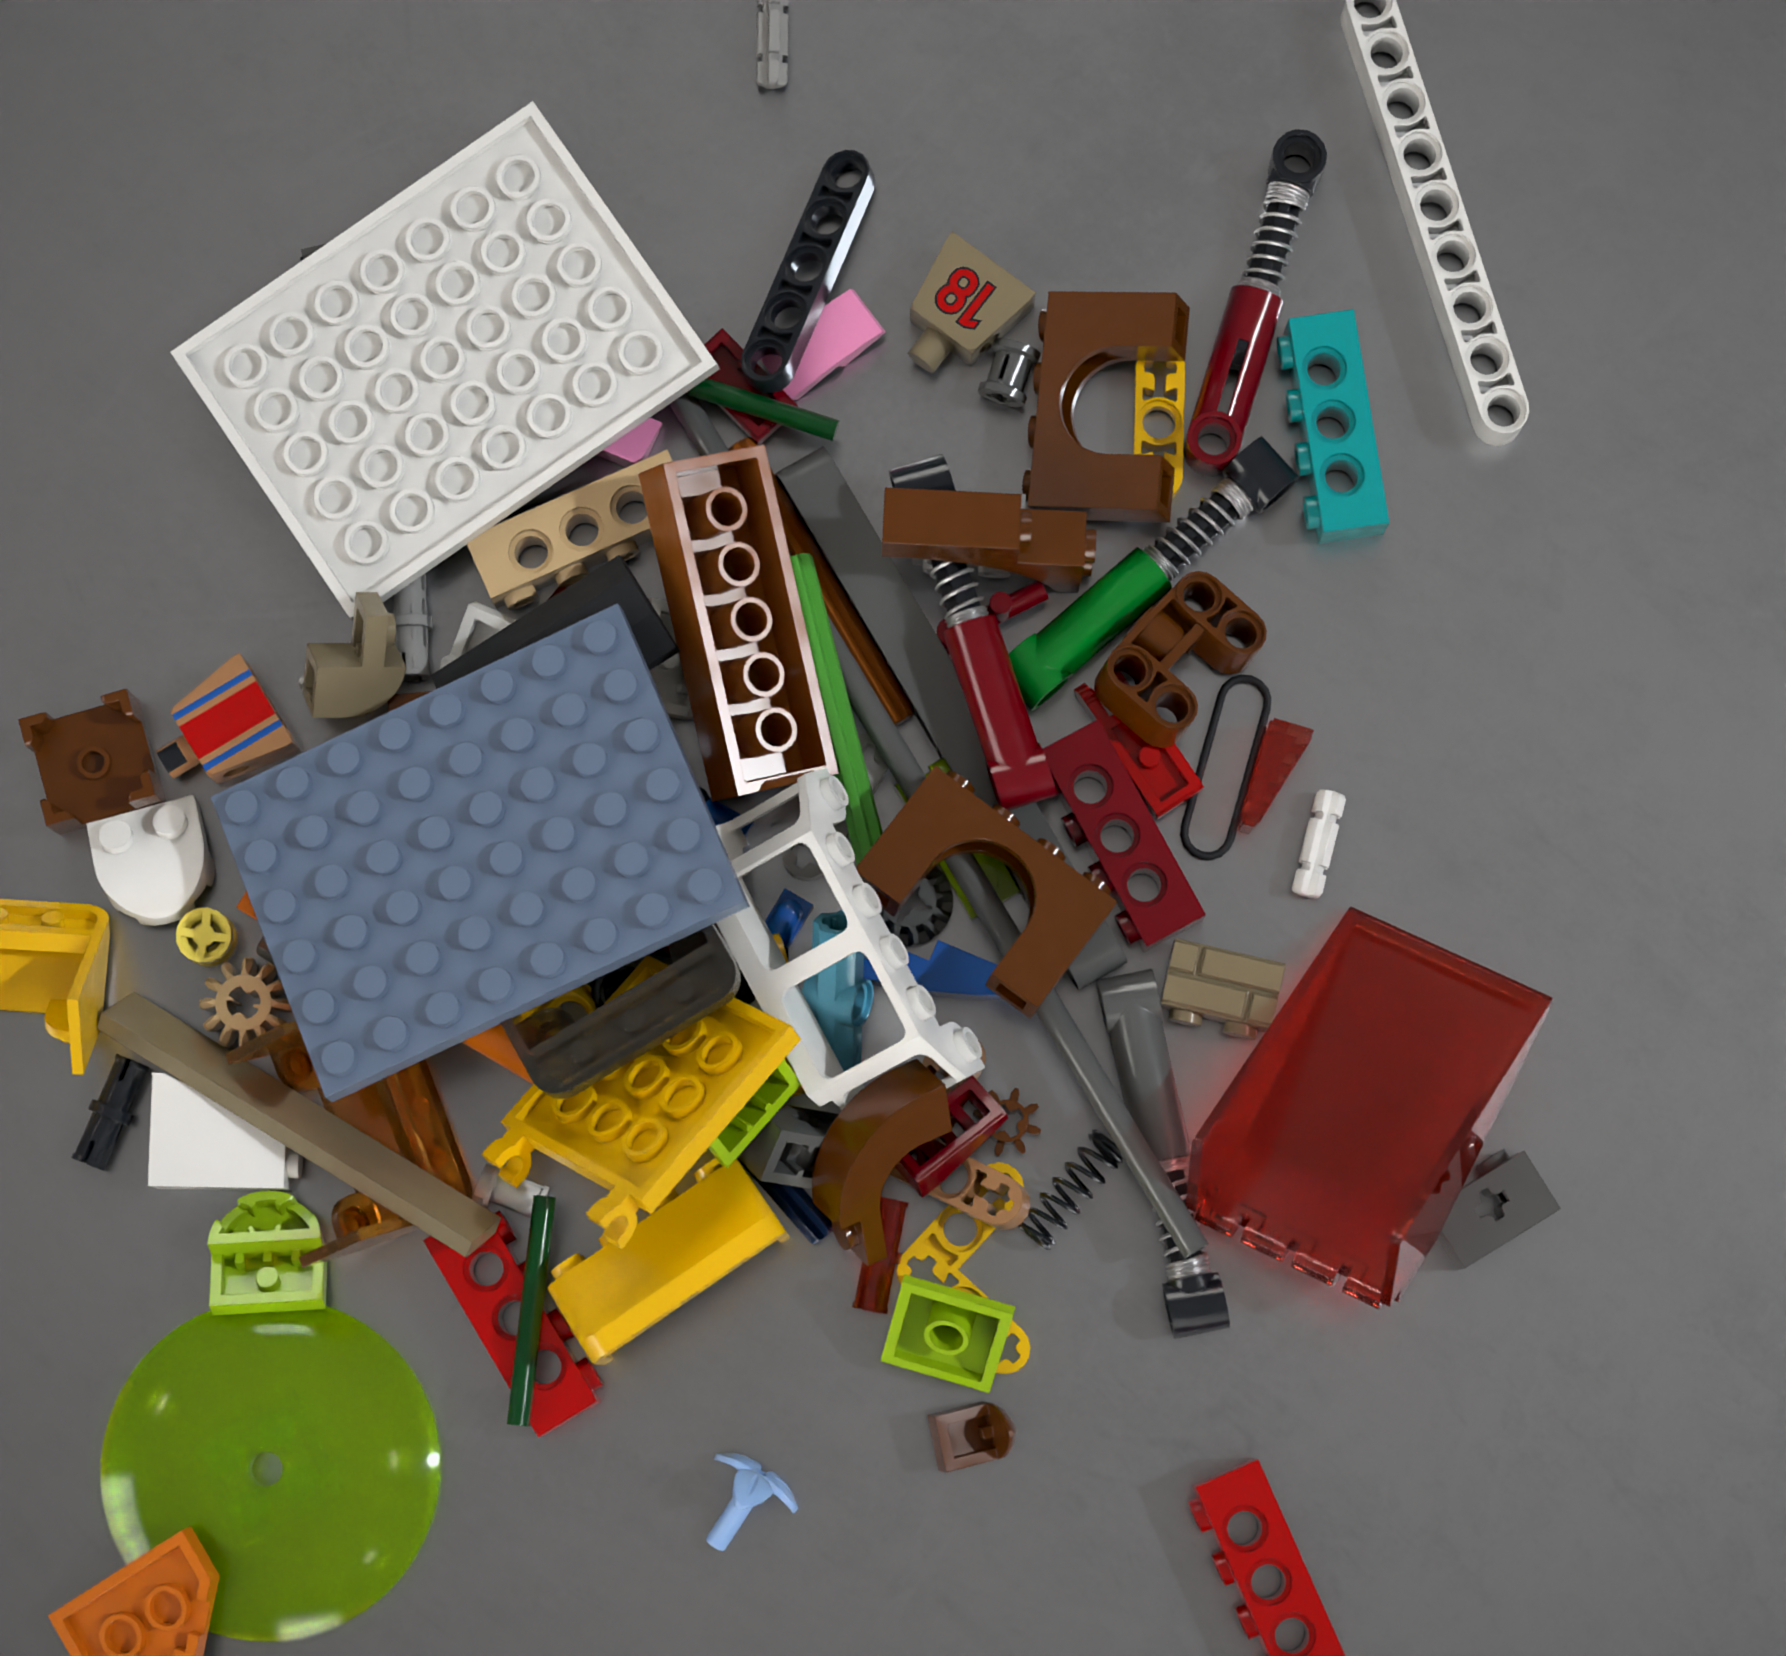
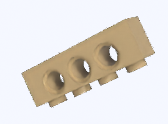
[467,450,672,610]

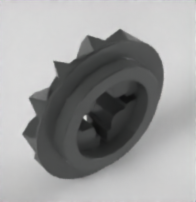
[880,866,953,946]

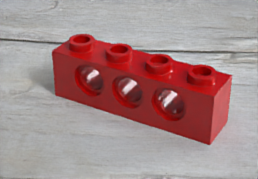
[423,1205,603,1437]
[1188,1458,1345,1656]

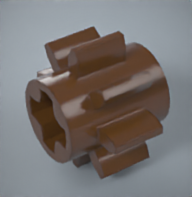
[973,1088,1041,1157]

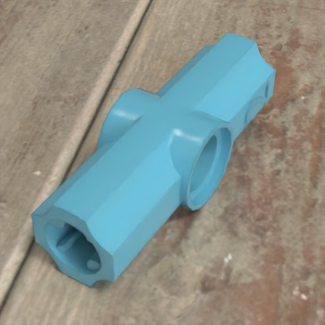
[802,910,874,1072]

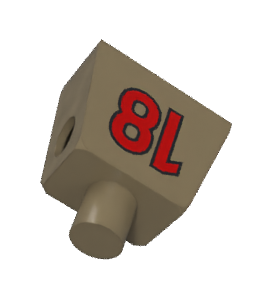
[908,231,1036,373]

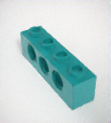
[1277,309,1390,544]

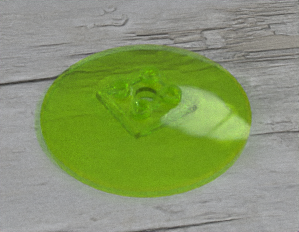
[101,1305,442,1642]

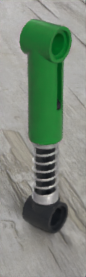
[1009,436,1299,711]

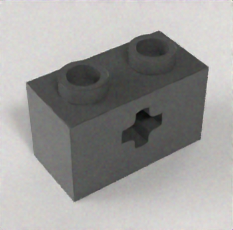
[737,1105,839,1189]
[1421,1148,1561,1270]

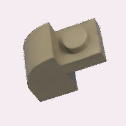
[302,592,406,718]

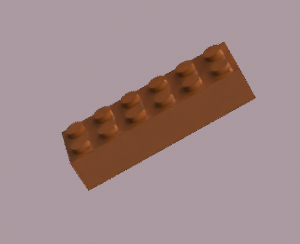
[638,444,839,802]

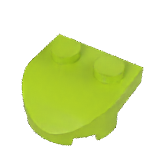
[207,1190,327,1316]

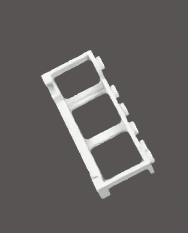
[716,768,985,1111]

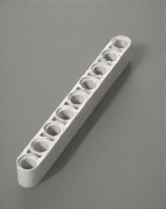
[1341,0,1529,446]

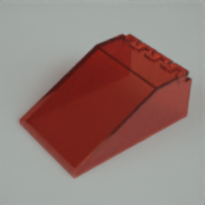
[1185,906,1553,1310]

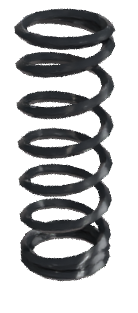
[1018,1129,1124,1250]

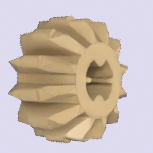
[199,957,292,1053]

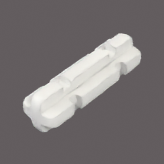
[1292,789,1346,899]

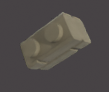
[1160,938,1286,1040]

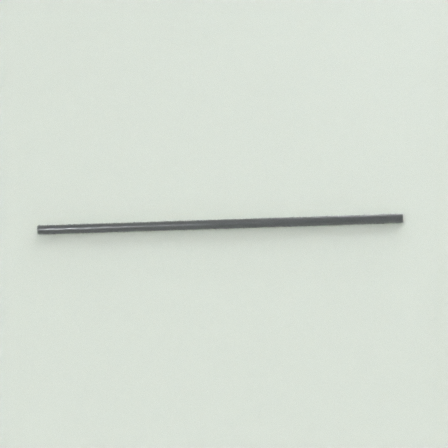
[669,394,1209,1259]

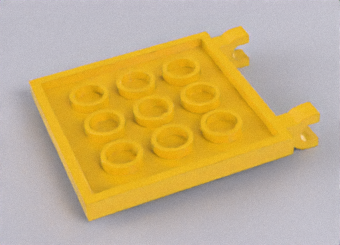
[482,955,801,1249]

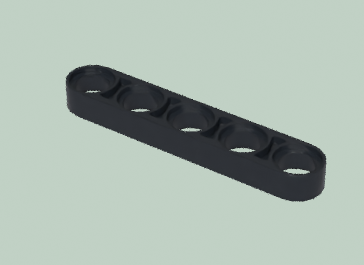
[741,150,876,394]

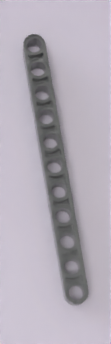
[775,446,1127,990]

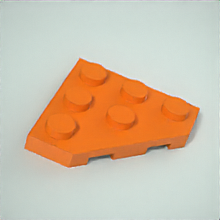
[48,1526,220,1656]

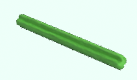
[790,553,883,865]

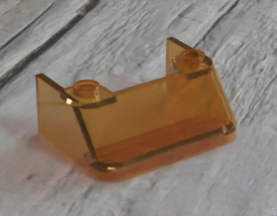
[225,1021,472,1268]

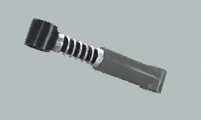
[1096,969,1229,1339]

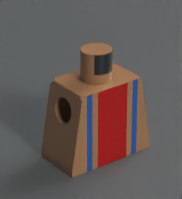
[156,653,301,784]

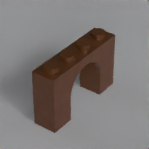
[1022,291,1190,523]
[856,766,1118,1019]

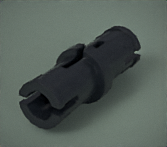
[71,1053,150,1171]

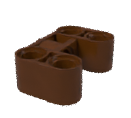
[1094,571,1267,748]

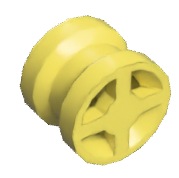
[176,907,238,967]

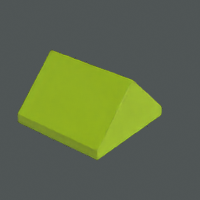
[880,1274,1015,1393]

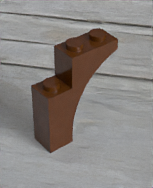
[882,487,1096,593]

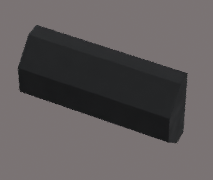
[431,555,680,689]

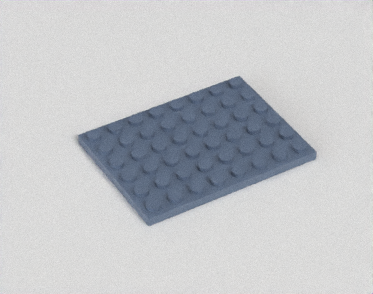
[211,603,750,1102]

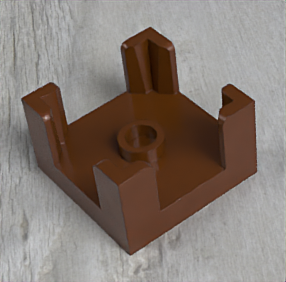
[18,689,166,835]

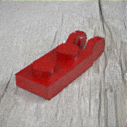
[1074,670,1204,820]

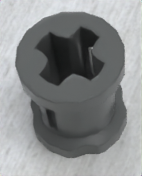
[978,338,1041,408]

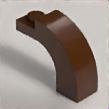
[812,1059,952,1266]

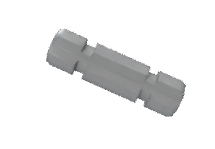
[756,0,789,89]

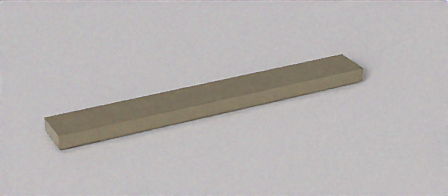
[97,992,501,1257]

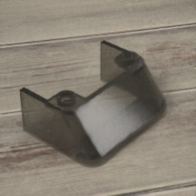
[500,923,741,1099]

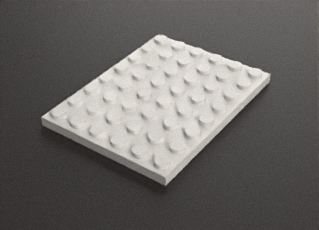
[170,101,720,620]

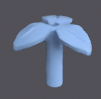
[706,1453,798,1551]

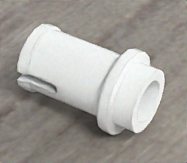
[474,1164,550,1217]

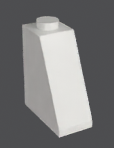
[148,1073,303,1191]

